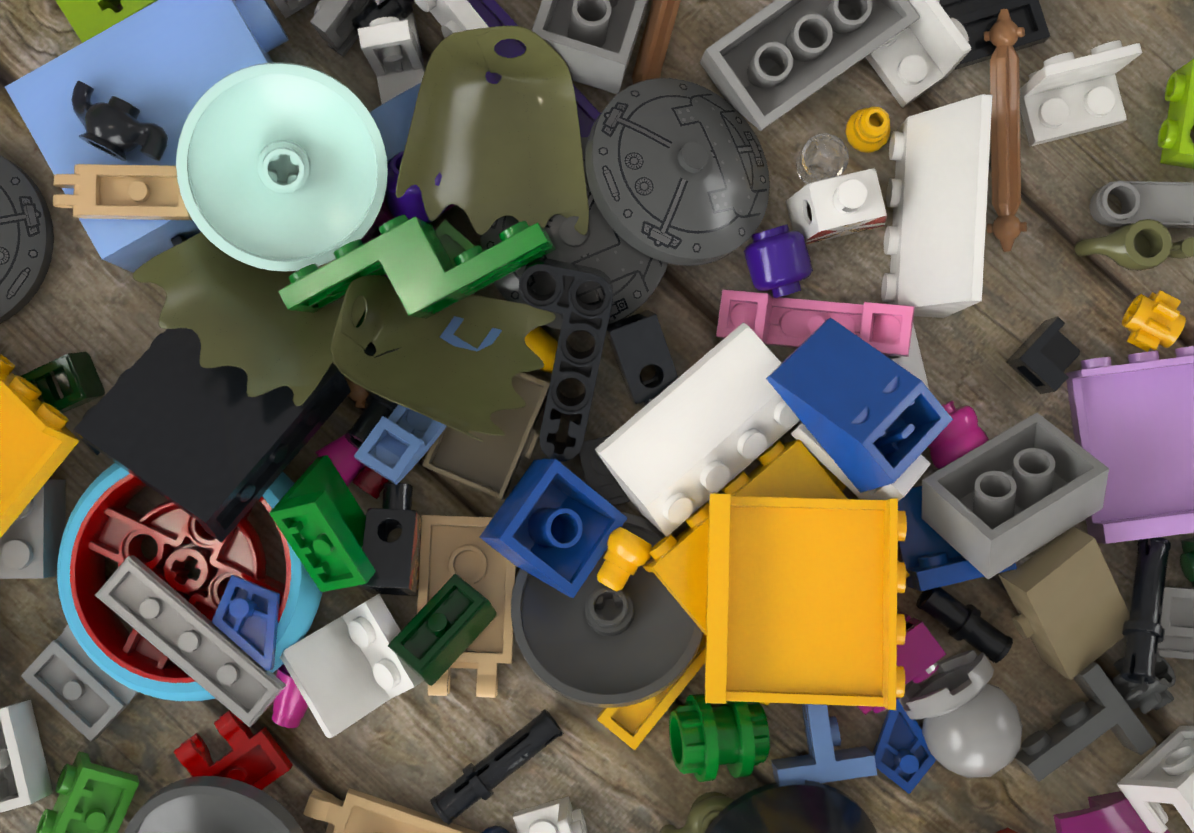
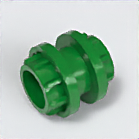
[669,694,770,782]

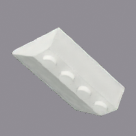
[881,94,992,318]

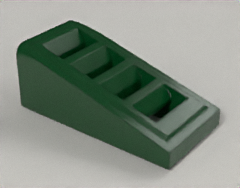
[21,352,105,413]

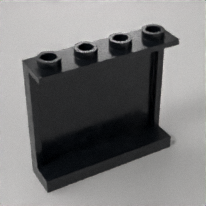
[73,328,351,543]

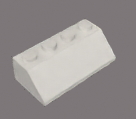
[595,323,800,537]

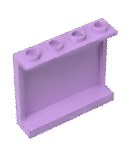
[1065,346,1194,544]

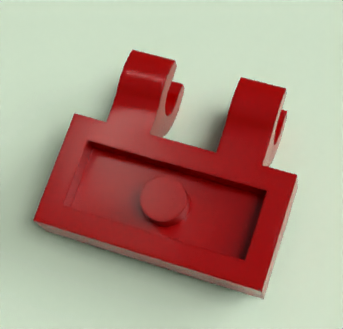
[173,710,293,790]

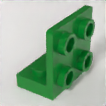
[269,455,376,592]

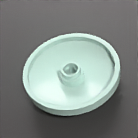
[176,62,388,272]

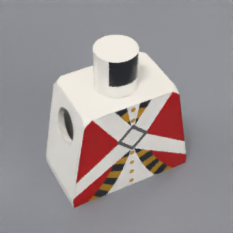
[786,168,887,244]

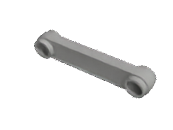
[1089,181,1194,228]

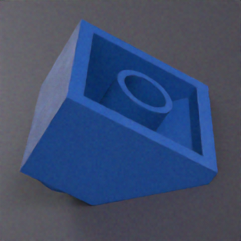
[479,459,627,598]

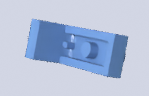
[771,704,877,787]

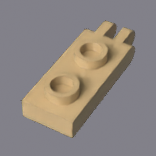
[53,164,192,220]

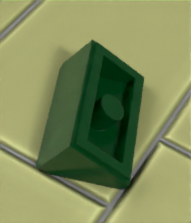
[387,573,496,686]

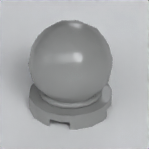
[898,650,1023,778]

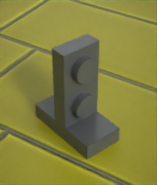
[1015,662,1157,782]

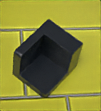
[1006,316,1080,394]

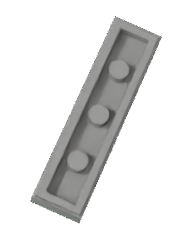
[95,555,286,727]

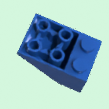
[766,318,953,493]

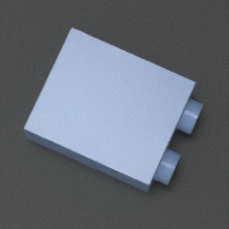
[5,0,289,273]

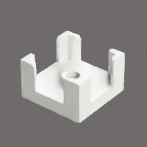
[1117,726,1194,833]

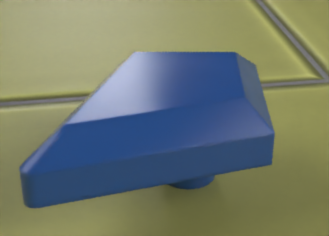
[212,575,280,671]
[873,699,936,794]

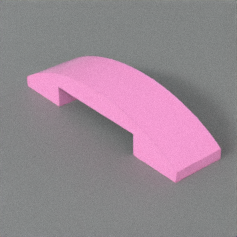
[716,290,915,357]

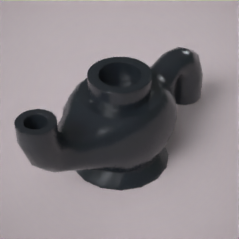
[71,81,168,161]

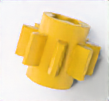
[1122,290,1186,352]

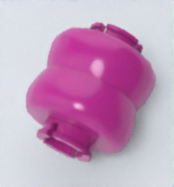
[928,401,989,469]

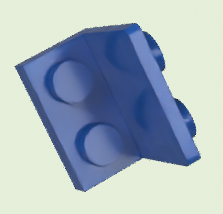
[898,485,1017,591]

